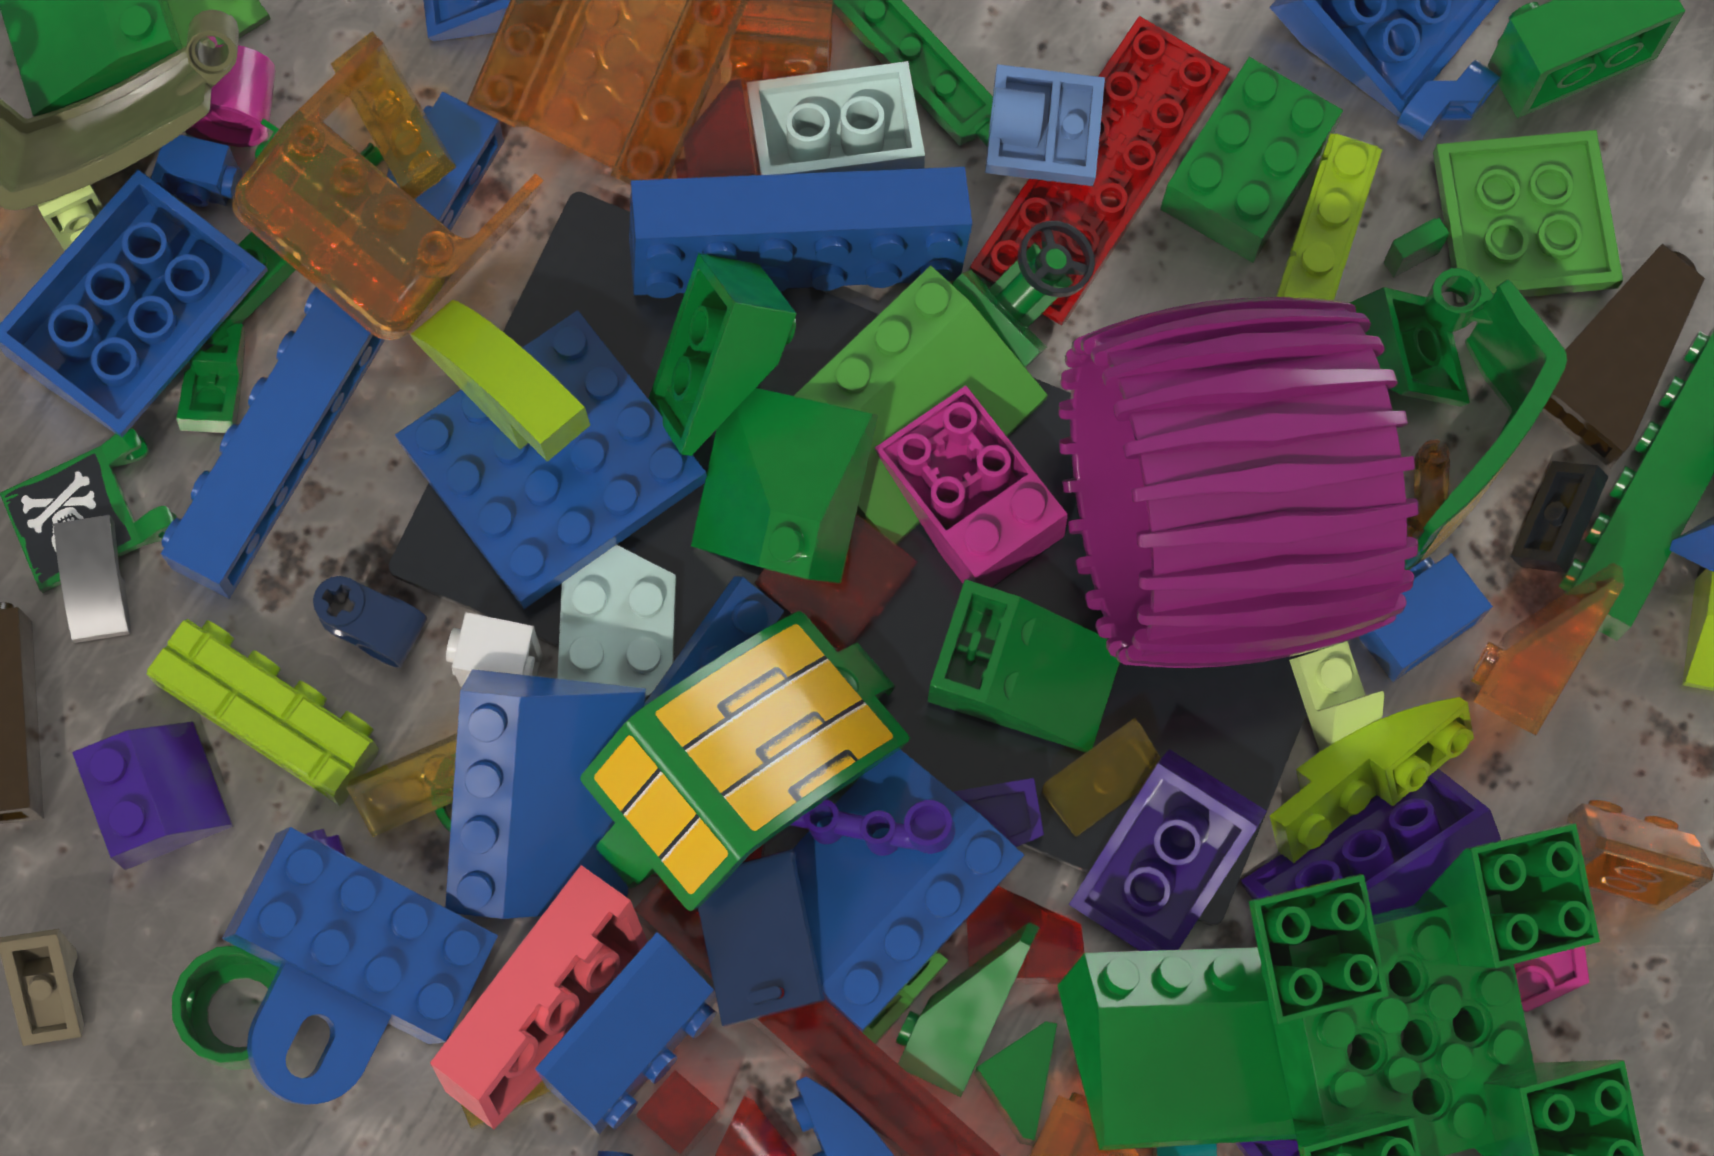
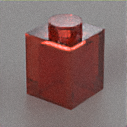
[636,1070,721,1156]

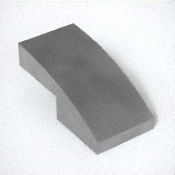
[53,515,130,643]

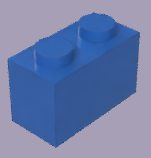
[1358,553,1493,682]

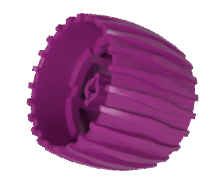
[1059,297,1419,668]

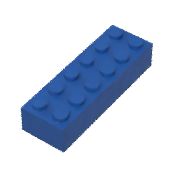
[629,167,973,298]

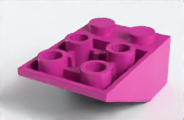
[875,386,1067,587]

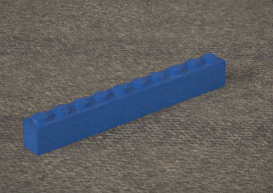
[161,92,504,599]

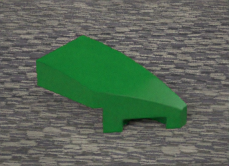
[176,323,245,433]

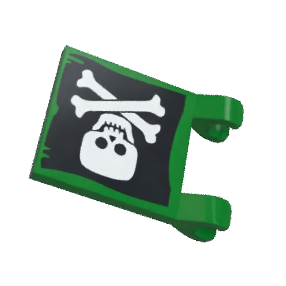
[0,428,178,593]

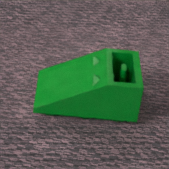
[927,579,1120,754]

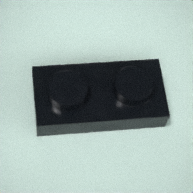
[1510,461,1609,573]

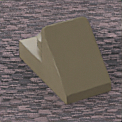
[0,928,84,1046]

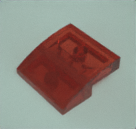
[754,513,918,651]

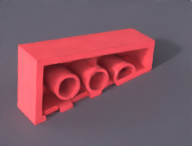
[430,865,648,1130]

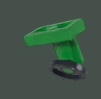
[952,221,1095,367]

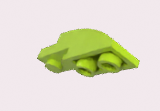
[1269,697,1474,863]

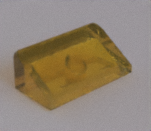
[1041,718,1161,837]

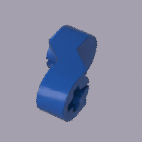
[1397,60,1501,142]

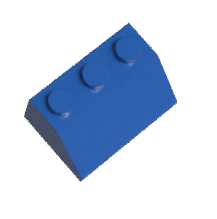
[535,932,717,1135]

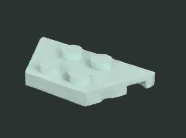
[557,545,676,701]

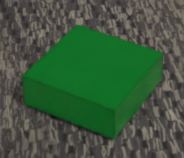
[1384,218,1449,278]

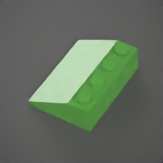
[794,265,1048,549]

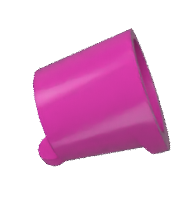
[185,36,276,147]

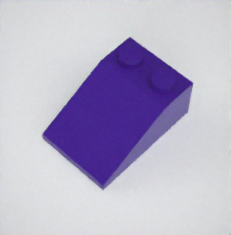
[1068,749,1267,951]

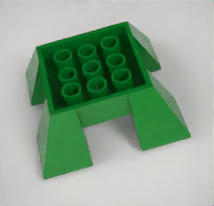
[1249,823,1644,1156]

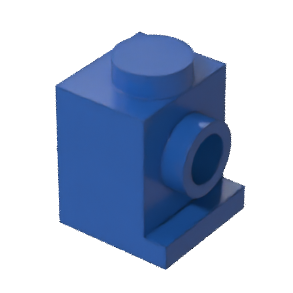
[150,135,242,207]

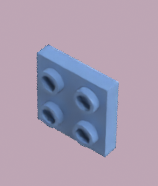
[985,64,1105,186]

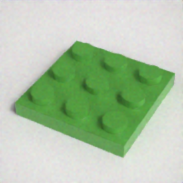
[1433,130,1623,303]

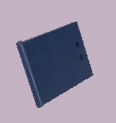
[698,849,825,1027]

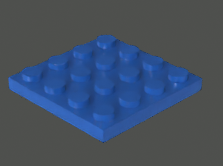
[395,310,707,609]

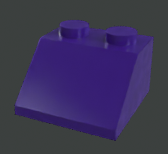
[72,721,234,870]

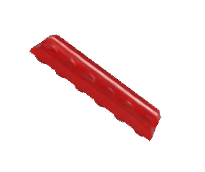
[969,16,1230,326]

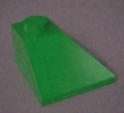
[1349,287,1470,407]

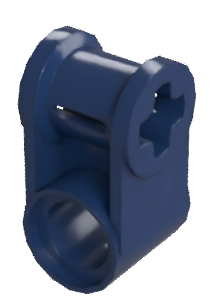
[313,576,428,669]

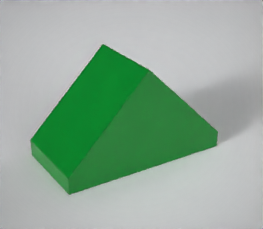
[974,1021,1057,1146]

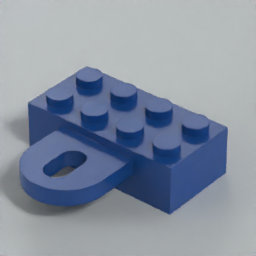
[222,827,498,1105]

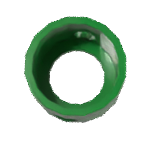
[172,946,279,1070]

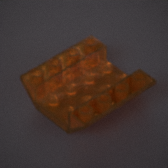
[467,0,749,185]

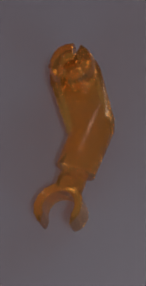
[1407,439,1450,537]

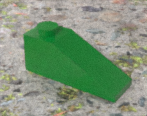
[895,922,1039,1097]

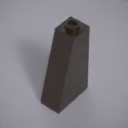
[1541,243,1705,469]
[0,602,44,824]

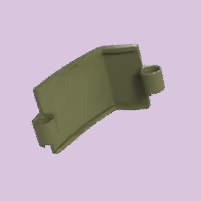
[0,10,239,210]

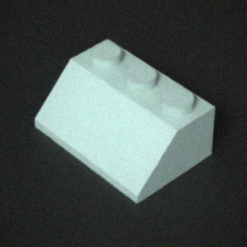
[746,61,925,175]

